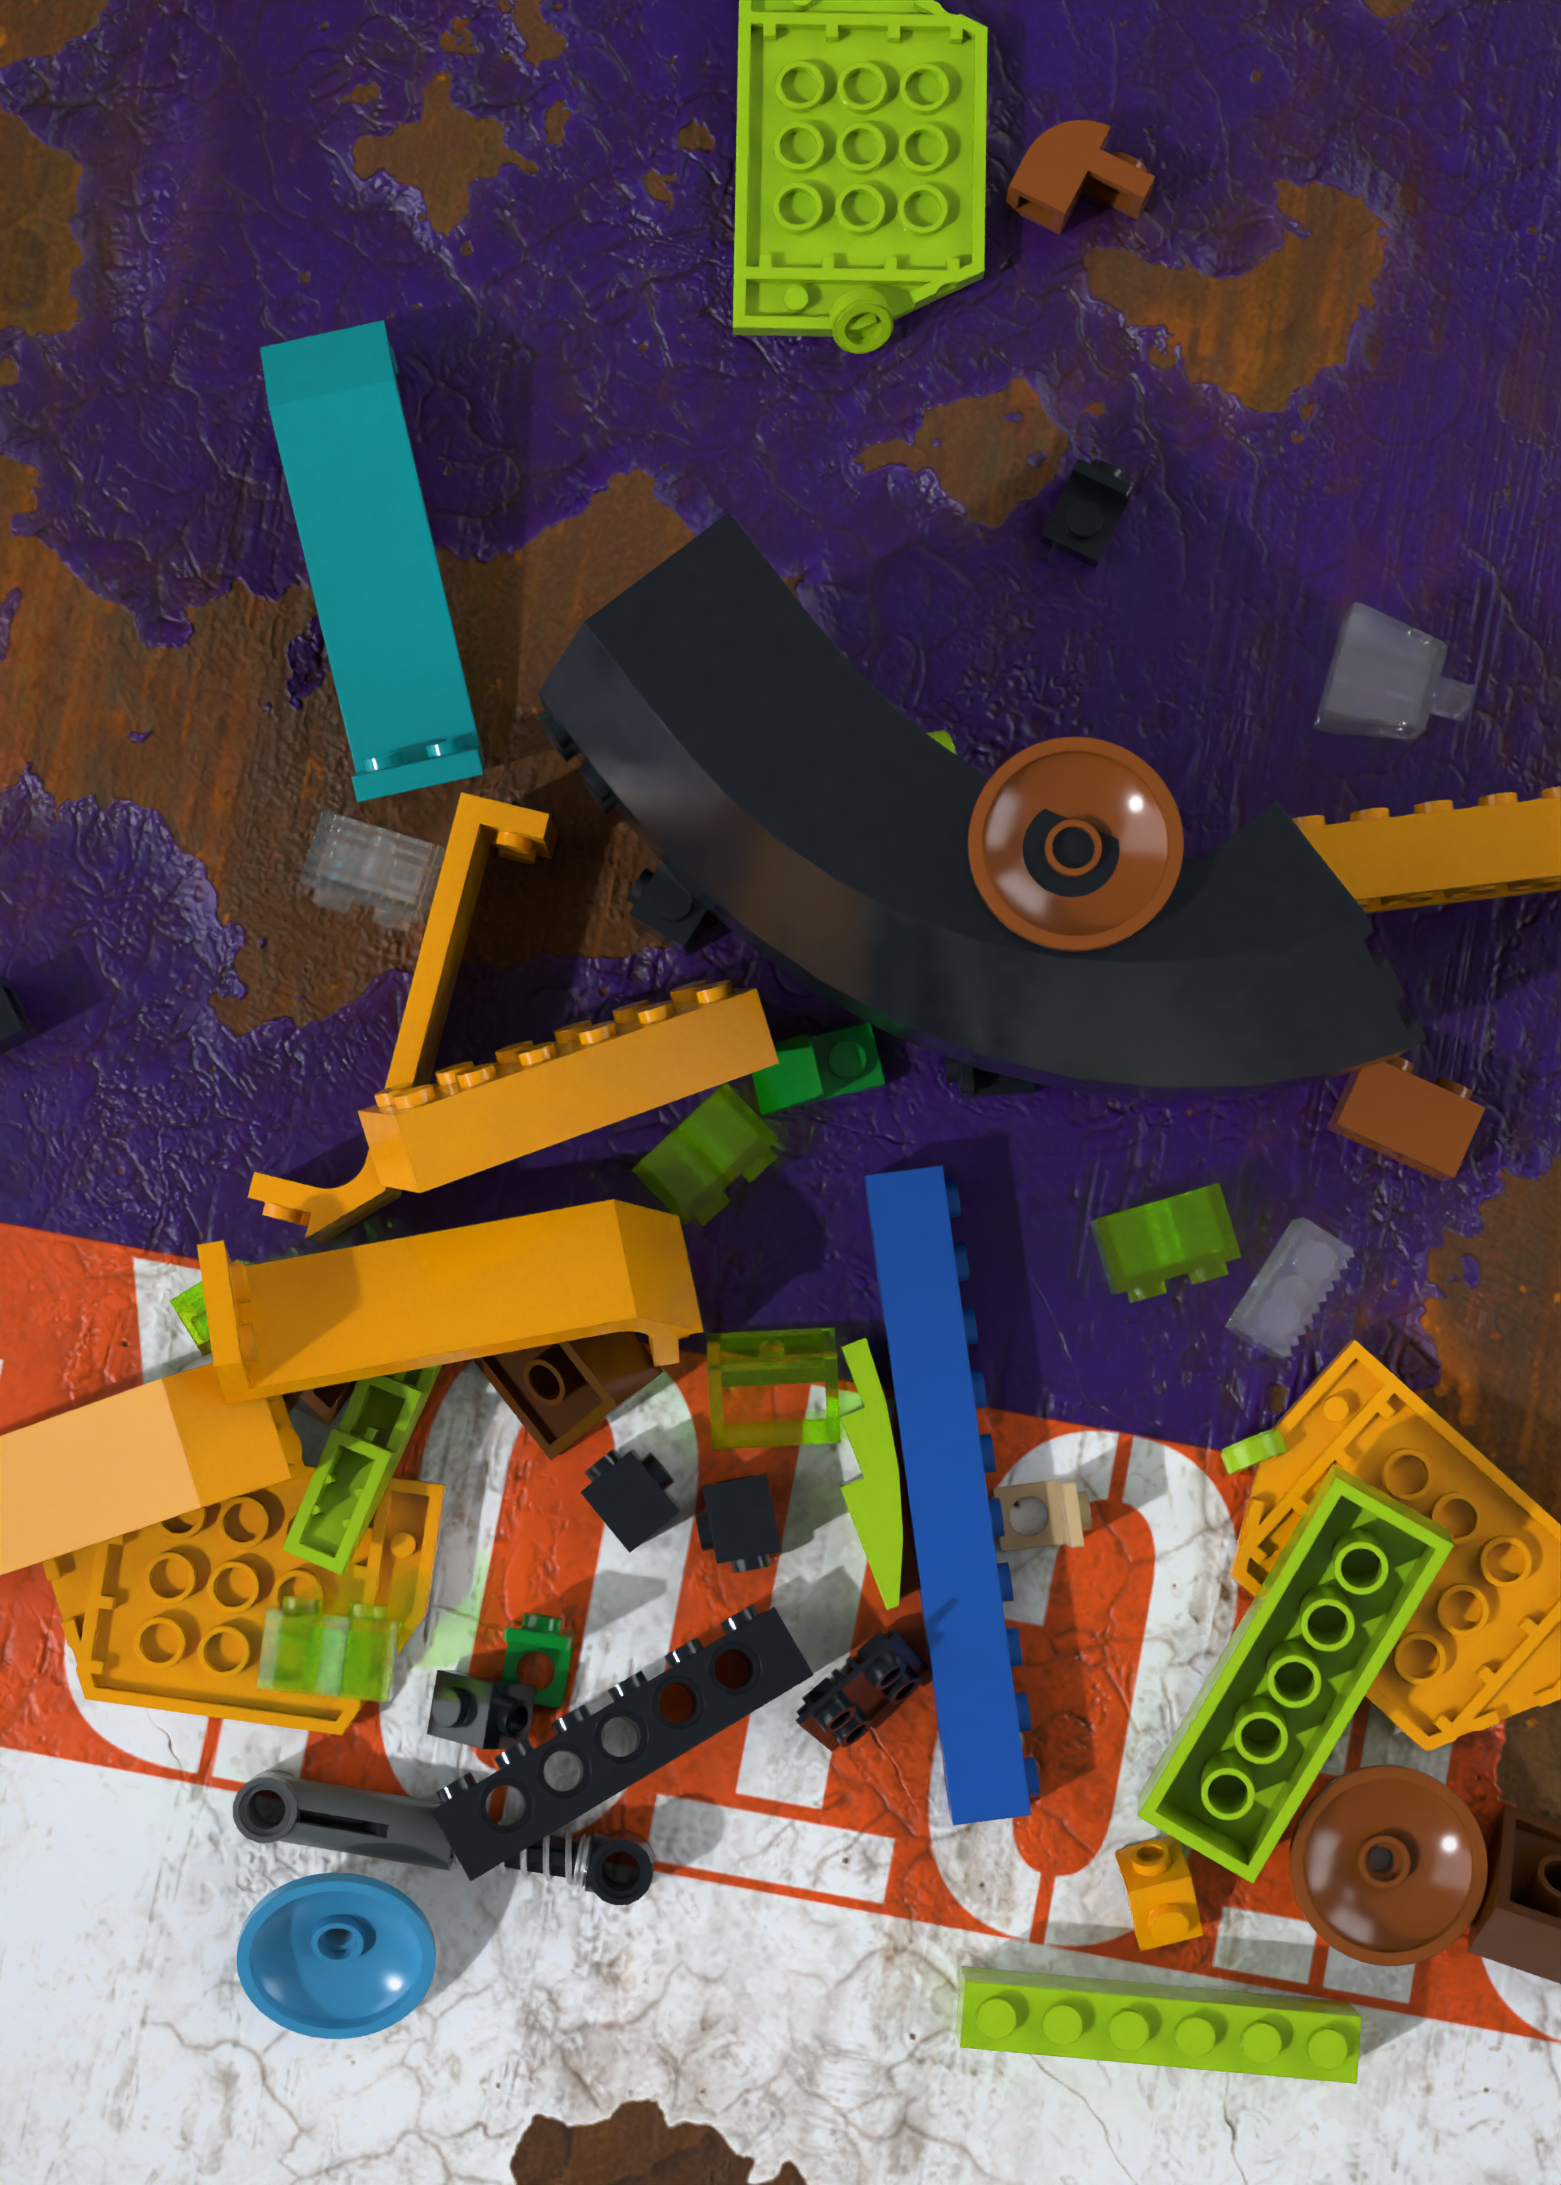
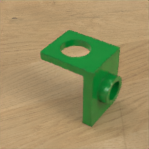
[501,1612,575,1708]

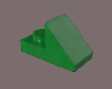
[752,1023,885,1115]

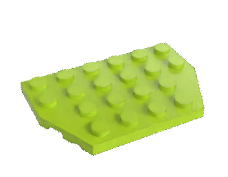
[733,0,988,337]

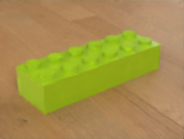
[1137,1464,1454,1884]

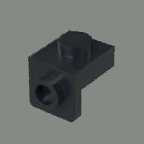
[427,1670,536,1749]

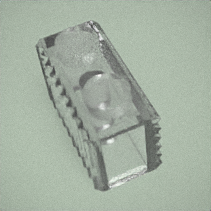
[300,810,446,932]
[1225,1217,1355,1358]

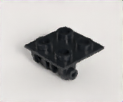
[795,1627,929,1752]

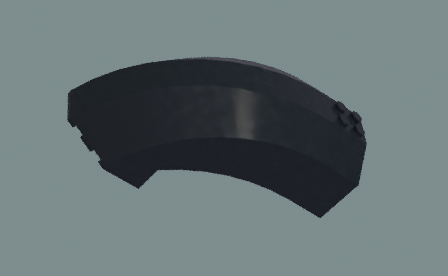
[538,512,1426,1099]

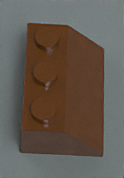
[473,1331,664,1461]
[1467,1805,1561,1984]

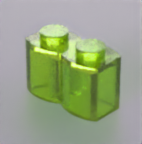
[632,1083,779,1227]
[257,1595,401,1702]

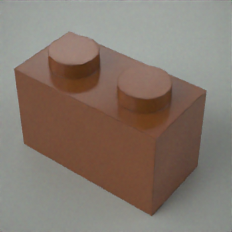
[1326,1056,1486,1181]

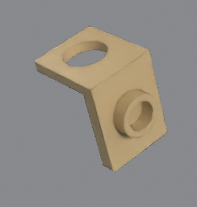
[993,1478,1092,1552]

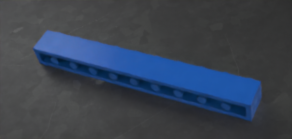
[864,1165,1040,1825]

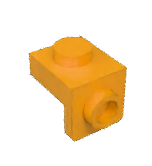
[1115,1836,1203,1952]

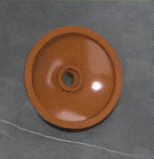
[968,736,1184,952]
[1289,1765,1488,1966]

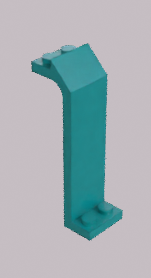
[260,320,486,802]

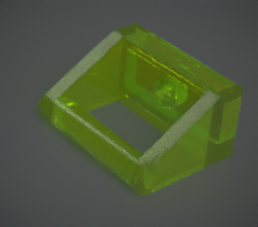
[707,1327,841,1450]

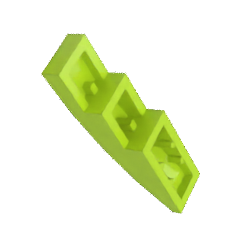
[839,1338,903,1610]
[282,1365,442,1575]

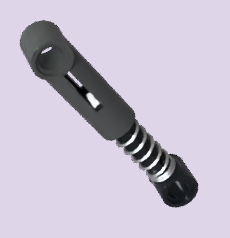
[233,1770,655,1905]

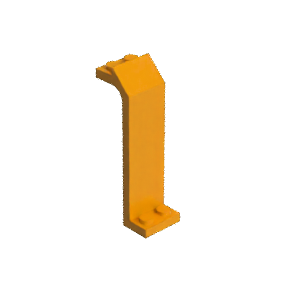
[248,792,558,1244]
[197,1199,704,1405]
[0,1363,307,1576]

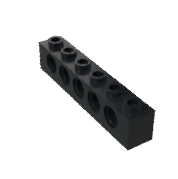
[431,1604,814,1881]

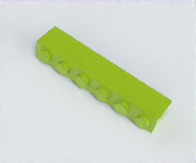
[956,1966,1362,2084]

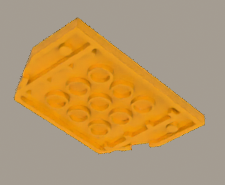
[1229,1340,1561,1752]
[42,1464,447,1735]

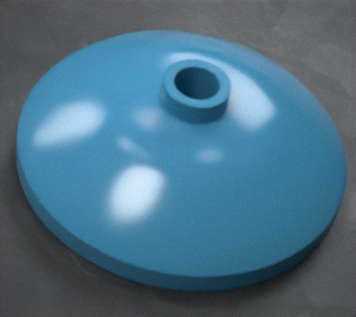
[237,1873,436,2039]

